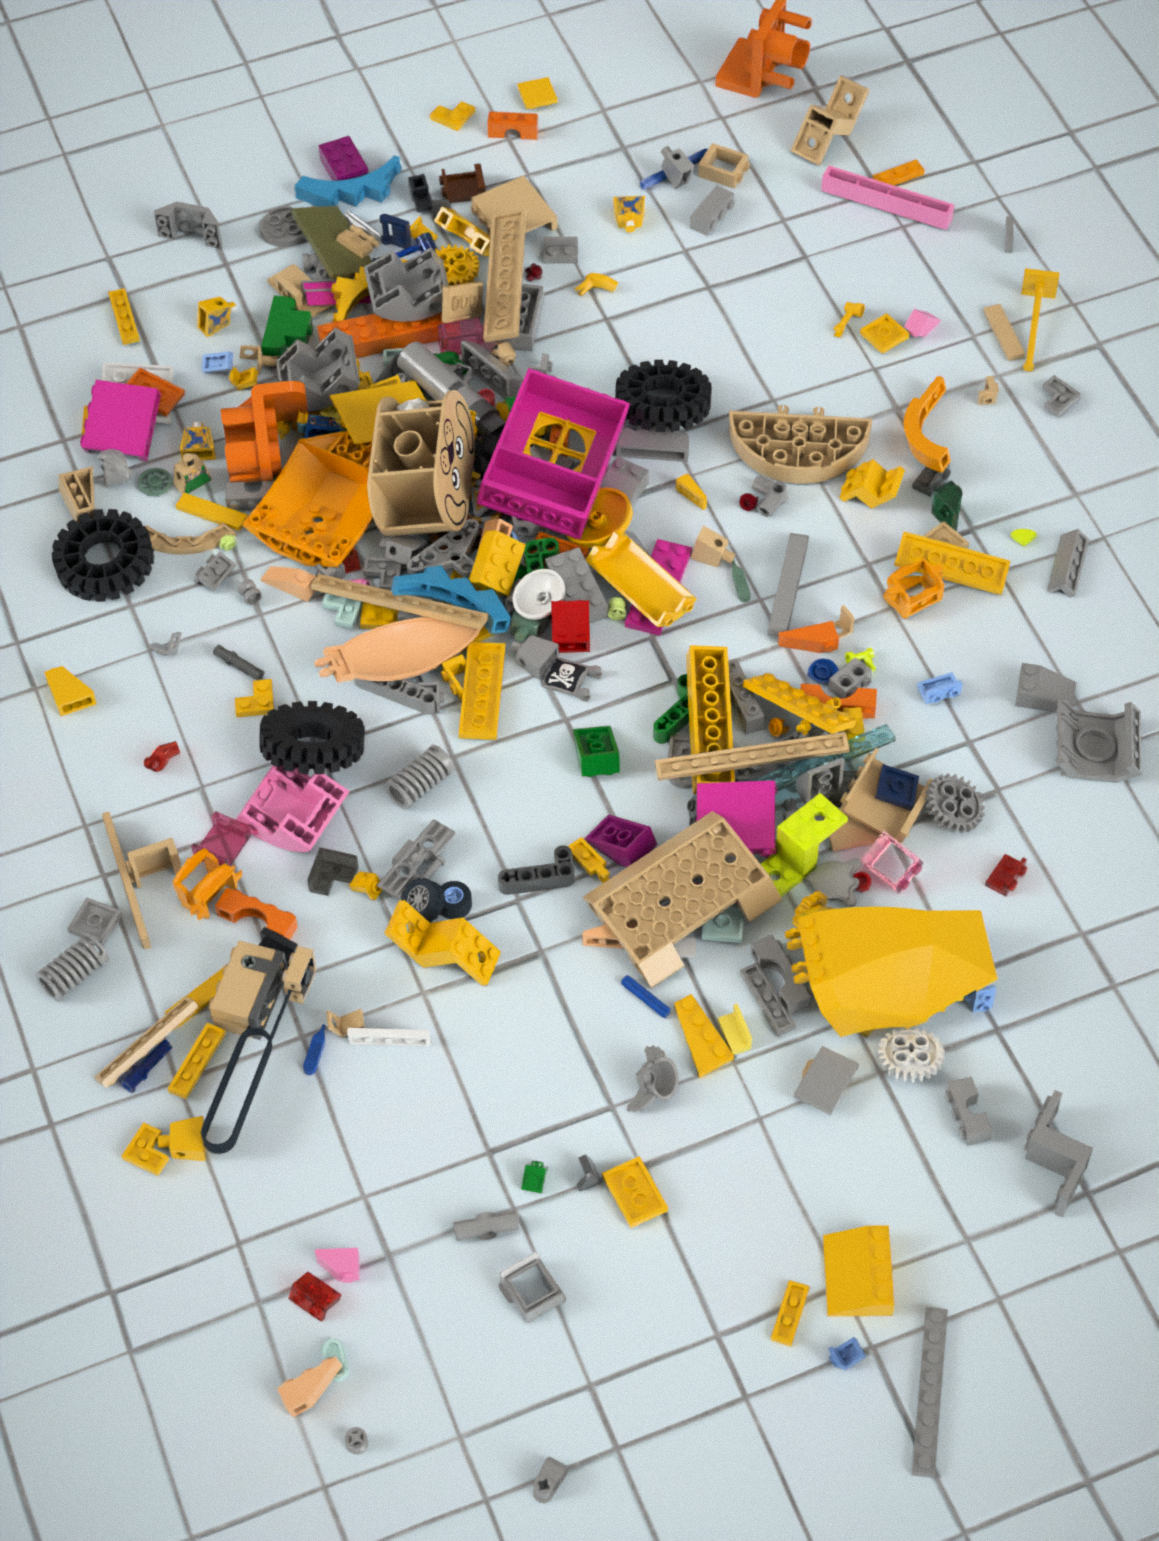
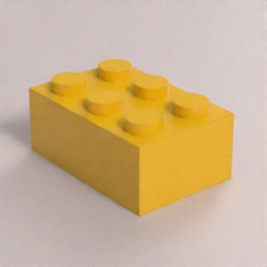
[469,530,526,596]

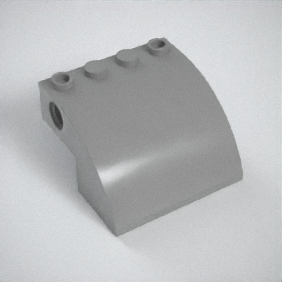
[364,248,449,322]
[276,328,360,412]

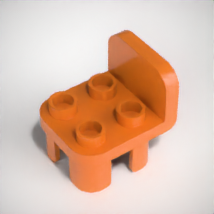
[221,381,308,483]

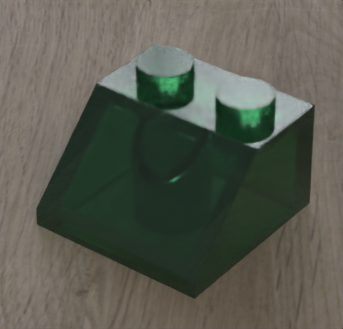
[931,480,963,532]

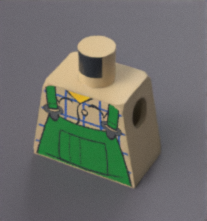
[174,453,212,495]

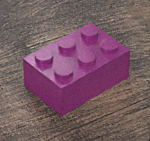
[318,135,368,181]

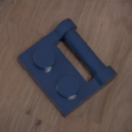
[379,214,412,250]

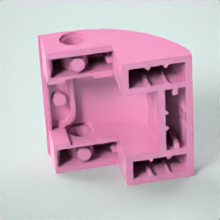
[234,765,349,852]

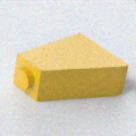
[44,666,97,716]

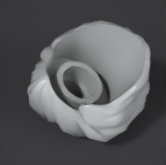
[98,449,133,487]

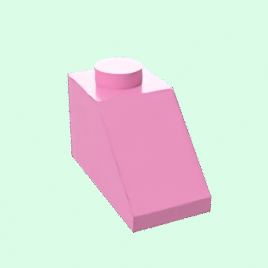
[904,309,941,338]
[315,1248,360,1283]

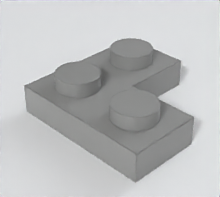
[1042,375,1081,417]
[363,557,402,591]

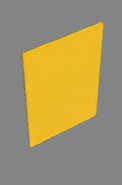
[330,381,426,445]

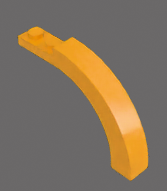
[904,376,951,473]

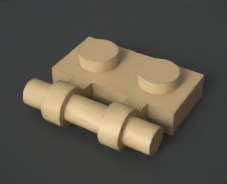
[336,225,380,259]

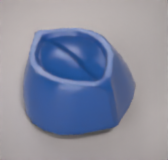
[807,658,839,684]

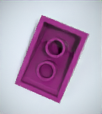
[584,814,657,867]

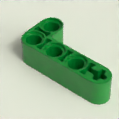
[524,537,560,574]
[653,674,689,744]

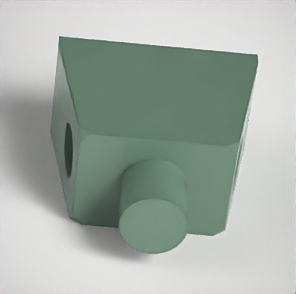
[510,609,550,642]

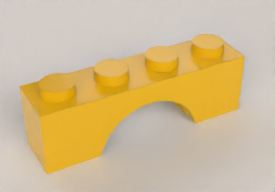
[434,207,491,257]

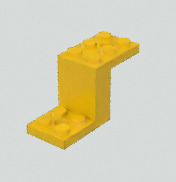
[384,900,501,986]

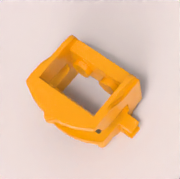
[883,559,945,619]
[173,848,243,920]

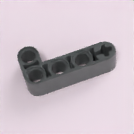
[498,845,575,895]

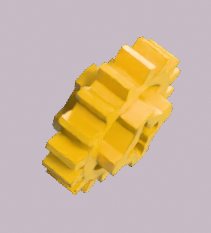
[792,891,828,928]

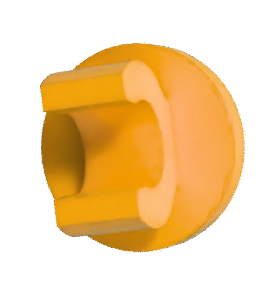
[769,718,790,737]

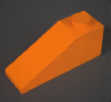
[778,621,839,653]

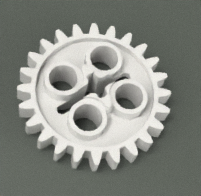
[877,1026,945,1083]

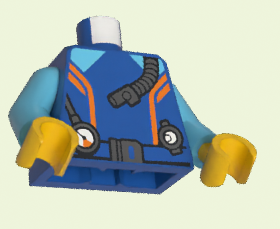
[296,411,347,439]

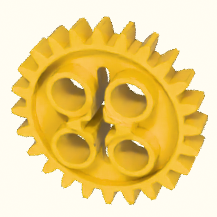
[435,244,480,286]

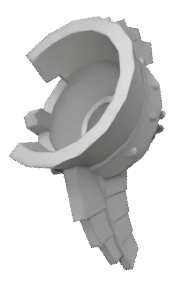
[627,1045,679,1113]

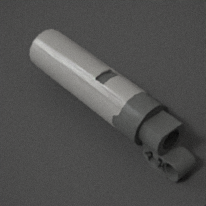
[397,342,506,437]

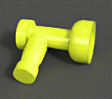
[845,647,876,672]

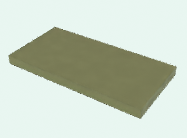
[291,206,373,279]

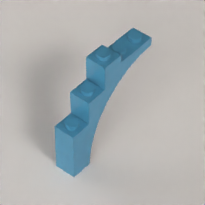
[294,155,402,207]
[391,565,511,634]

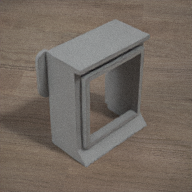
[499,1251,566,1323]

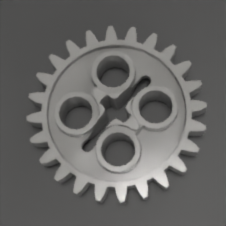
[924,773,985,833]

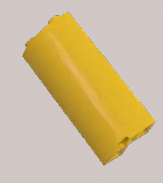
[585,532,697,627]

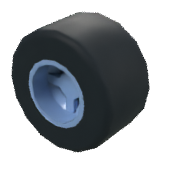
[441,881,472,919]

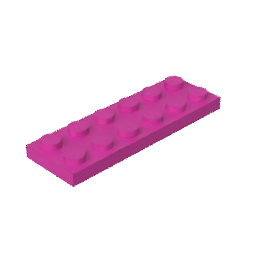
[625,539,692,636]

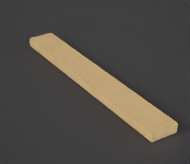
[102,811,151,950]

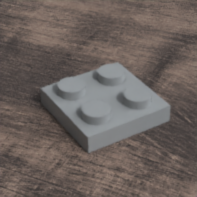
[67,897,122,946]

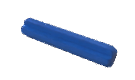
[621,975,671,1018]

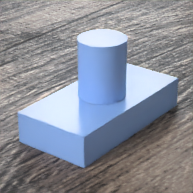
[202,351,233,373]

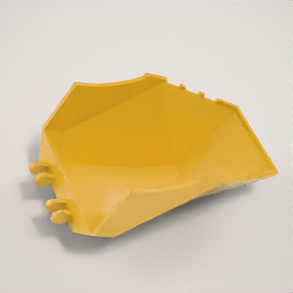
[785,905,998,1037]

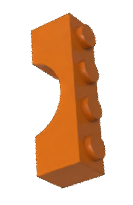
[801,683,877,719]
[215,888,298,940]

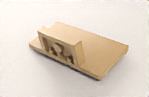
[267,264,334,318]

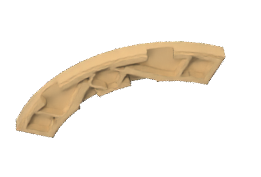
[145,523,237,554]

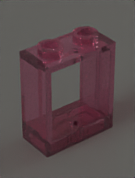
[438,318,485,354]
[860,831,924,893]

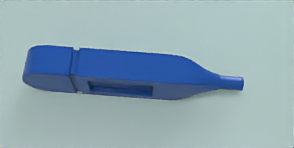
[303,1024,326,1075]

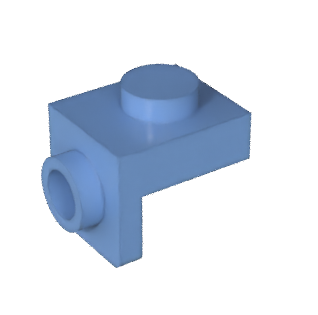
[828,1337,867,1371]

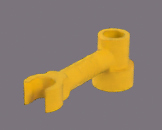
[833,301,865,337]

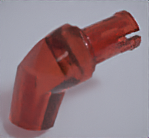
[144,741,180,772]

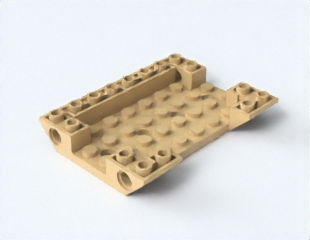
[583,811,782,988]

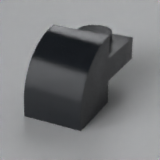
[408,174,432,212]

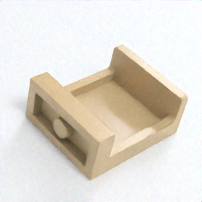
[126,838,182,888]

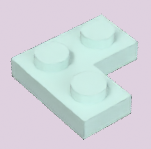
[322,593,363,629]

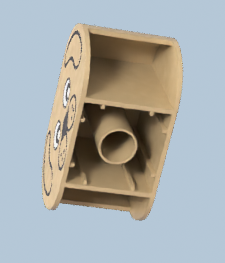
[367,390,475,537]

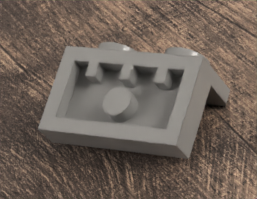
[544,236,578,264]
[194,551,236,592]

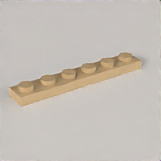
[94,996,199,1088]

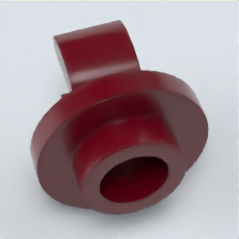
[525,263,543,282]
[739,493,758,511]

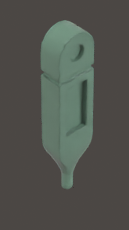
[732,560,751,602]

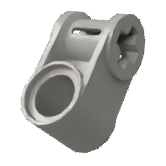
[533,1457,569,1503]

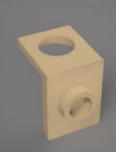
[834,605,855,639]
[326,1009,365,1037]

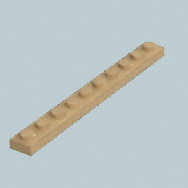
[311,574,488,630]
[655,732,850,781]

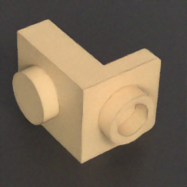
[978,376,999,405]

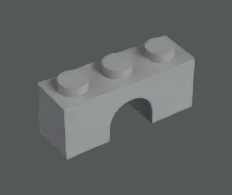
[225,481,275,511]
[945,1076,993,1146]

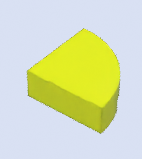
[1010,529,1037,547]

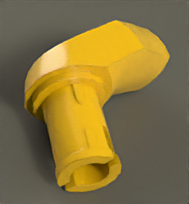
[575,273,618,296]

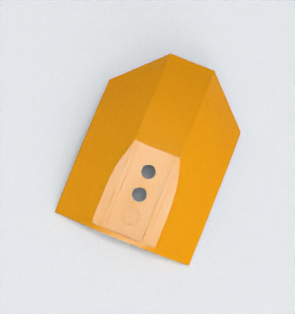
[243,431,373,567]

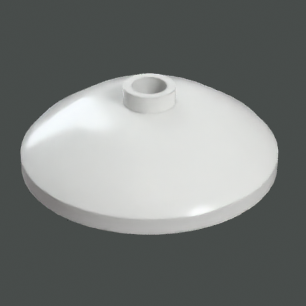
[513,569,565,620]

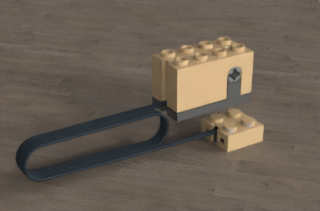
[201,940,317,1154]

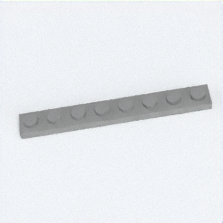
[912,1307,948,1478]

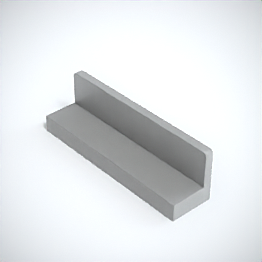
[1047,529,1089,597]

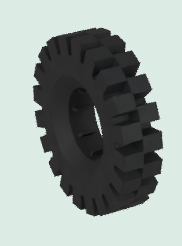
[615,360,712,432]
[51,509,154,602]
[259,701,365,775]

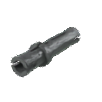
[213,644,265,680]

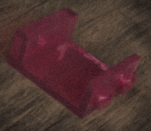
[191,811,251,866]

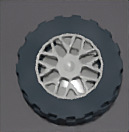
[401,878,445,923]

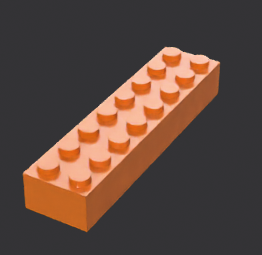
[317,312,461,358]

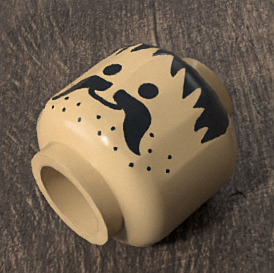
[490,341,516,366]

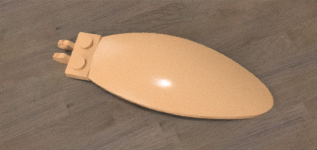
[315,617,480,683]

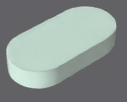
[322,1339,348,1382]

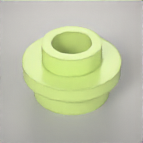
[219,534,237,551]

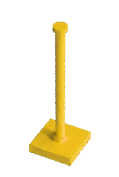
[1021,268,1060,372]

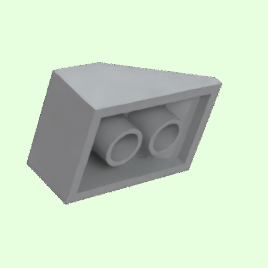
[600,456,649,506]
[1015,663,1076,712]
[796,758,845,804]

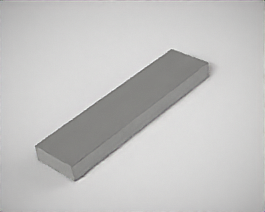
[740,962,796,1037]

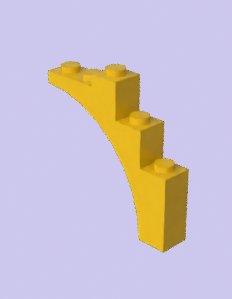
[331,259,408,322]

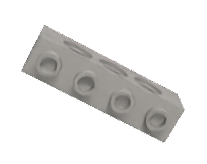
[728,658,765,735]

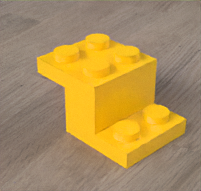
[839,459,905,509]

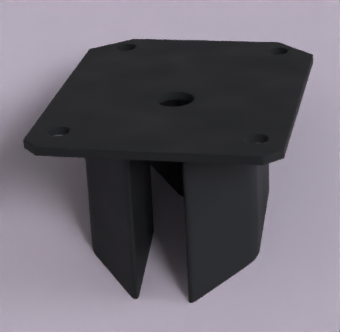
[475,434,501,479]

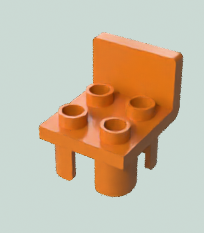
[715,0,812,98]

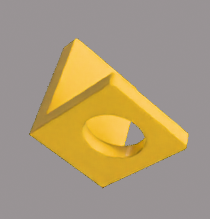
[410,216,438,249]

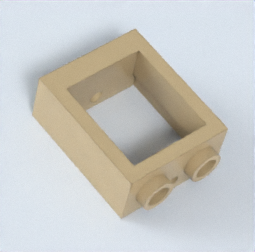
[698,143,750,188]

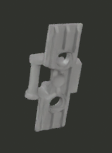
[377,819,456,900]

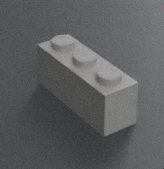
[690,186,735,236]

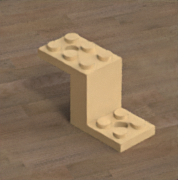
[791,75,870,165]

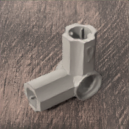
[752,475,787,517]

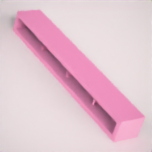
[821,166,954,230]

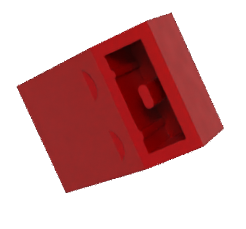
[551,600,590,653]

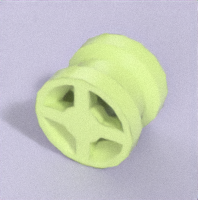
[608,597,627,620]

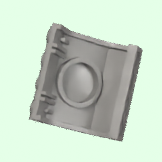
[1056,698,1142,783]

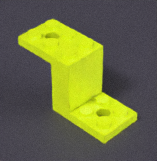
[761,793,848,897]

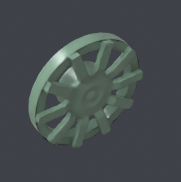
[138,468,172,497]

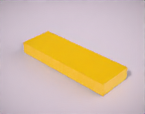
[771,1280,810,1347]

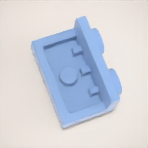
[917,672,962,704]
[964,985,996,1012]

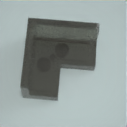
[308,847,359,896]

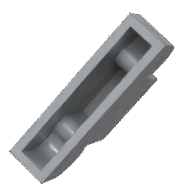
[617,423,689,462]

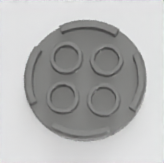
[259,206,306,247]

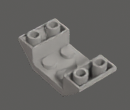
[154,201,223,249]

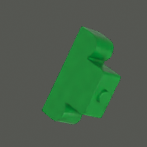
[261,295,314,359]

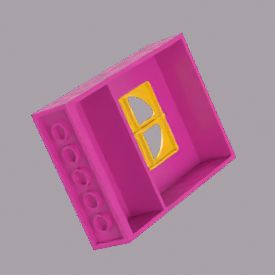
[477,368,630,540]

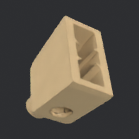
[690,526,736,567]

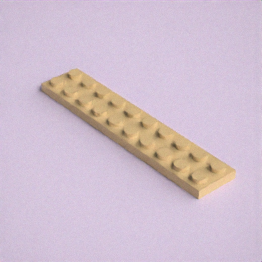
[483,209,526,343]

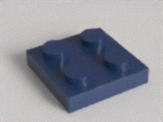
[875,764,919,810]

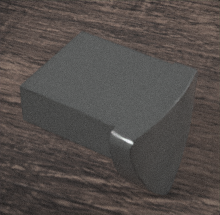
[577,1154,602,1191]

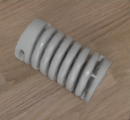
[385,744,455,809]
[35,933,109,1001]

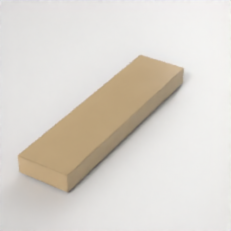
[983,304,1025,361]

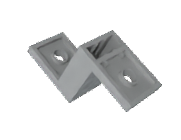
[1024,1090,1093,1218]

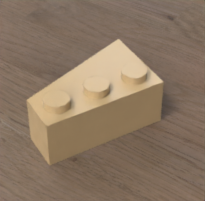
[58,466,94,524]

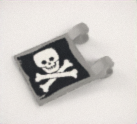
[541,657,602,702]

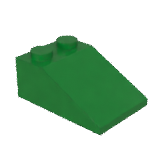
[573,726,620,777]

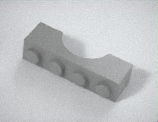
[750,934,812,1015]

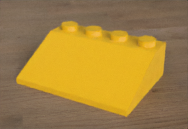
[823,1225,894,1317]

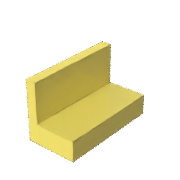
[718,1004,752,1055]

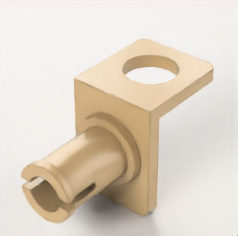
[240,345,278,375]

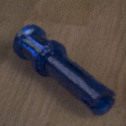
[120,1039,173,1093]

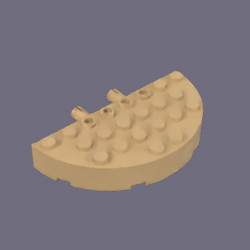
[729,405,872,484]

